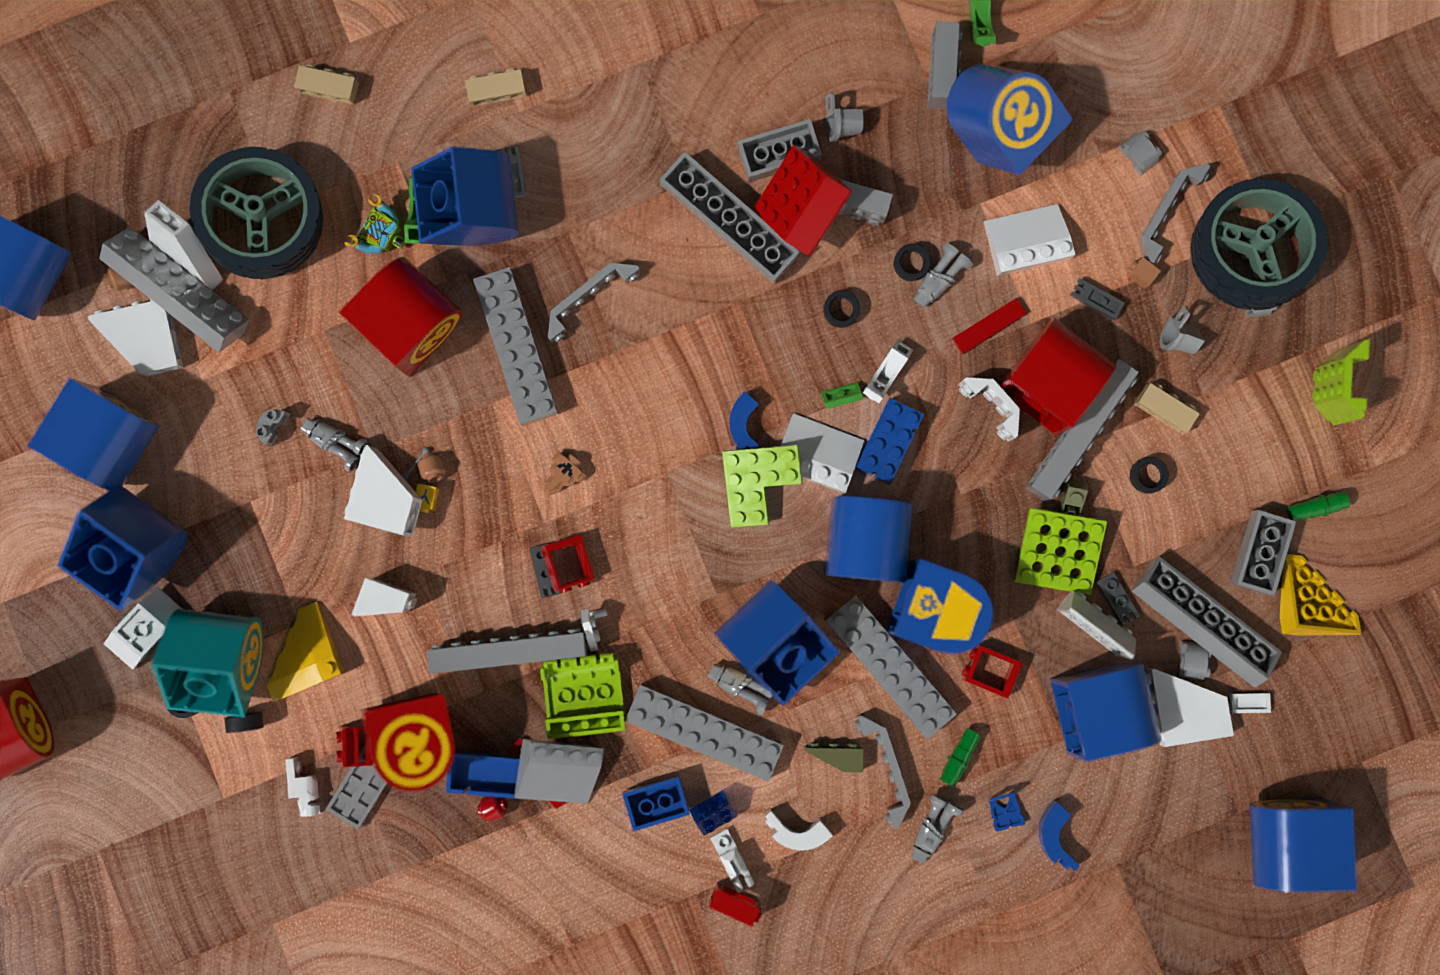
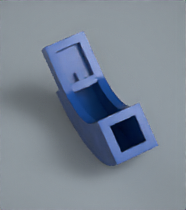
[729,391,761,449]
[1038,800,1080,871]

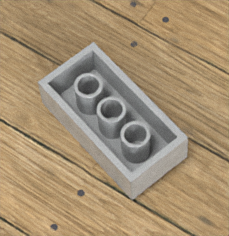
[927,21,962,109]
[737,119,822,183]
[838,180,893,226]
[1230,510,1296,596]

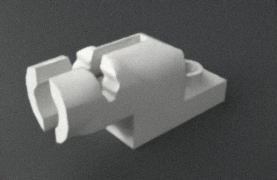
[285,757,320,817]
[710,828,755,893]

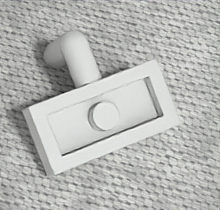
[581,608,608,651]

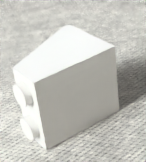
[352,578,417,616]

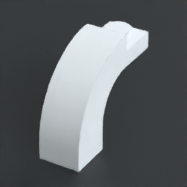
[863,340,913,403]
[765,809,833,850]

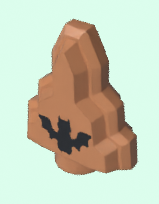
[544,451,587,496]

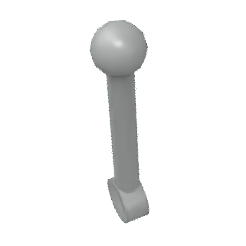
[401,448,430,480]

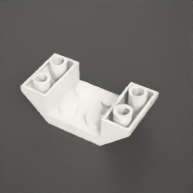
[958,377,1020,441]
[104,587,183,670]

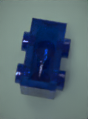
[689,790,738,836]

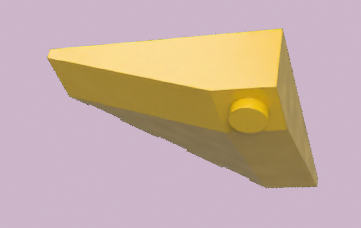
[1279,554,1361,636]
[267,602,346,702]

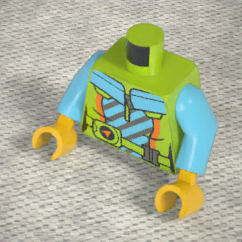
[345,193,405,254]

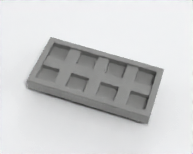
[325,746,388,830]

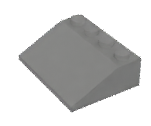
[514,739,604,803]

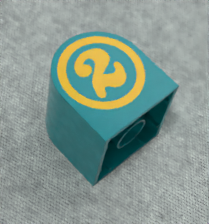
[151,609,264,717]

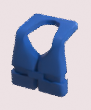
[989,792,1025,832]

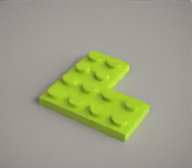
[722,444,803,527]

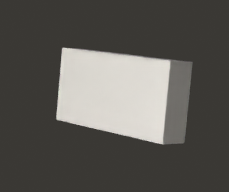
[1229,693,1271,713]

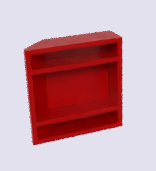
[753,145,853,256]

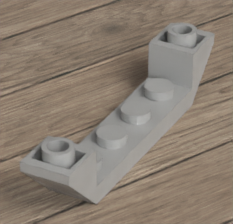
[1139,164,1210,264]
[548,263,640,343]
[855,715,911,829]

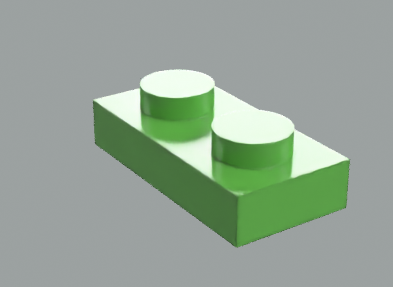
[821,382,863,409]

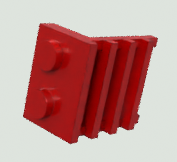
[335,726,372,768]

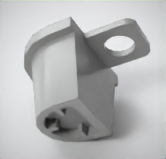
[824,92,863,142]
[1159,305,1205,354]

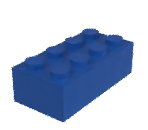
[855,398,924,485]
[446,750,520,799]

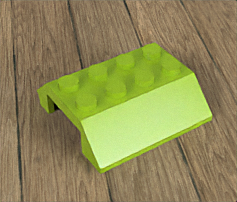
[1312,339,1370,425]
[540,653,625,739]

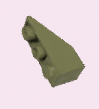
[1058,478,1088,537]
[804,743,863,773]

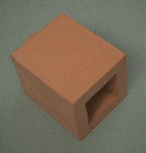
[1127,257,1161,289]

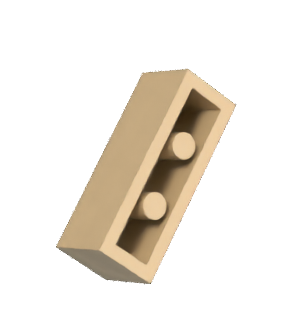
[294,65,359,105]
[465,68,527,107]
[1134,383,1199,435]

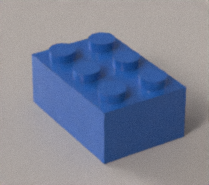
[622,774,690,832]

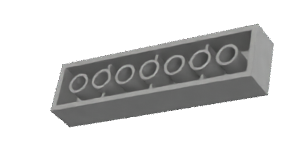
[659,152,800,285]
[99,227,249,352]
[473,267,559,426]
[1025,359,1138,501]
[1132,556,1282,688]
[825,595,957,740]
[427,628,588,674]
[625,683,784,782]

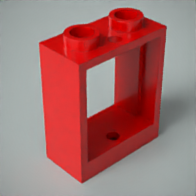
[541,535,595,594]
[961,645,1023,699]
[709,882,762,927]

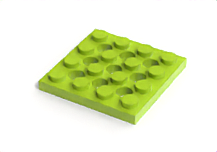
[1014,507,1107,595]

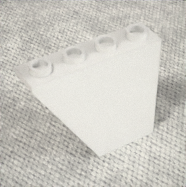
[144,200,223,290]
[88,299,184,376]
[344,445,423,537]
[1146,668,1234,747]

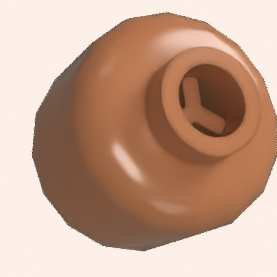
[105,268,133,291]
[418,453,446,483]

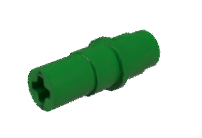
[1286,491,1350,522]
[939,728,982,788]

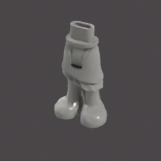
[913,242,974,308]
[301,417,368,472]
[708,663,772,716]
[911,794,964,864]

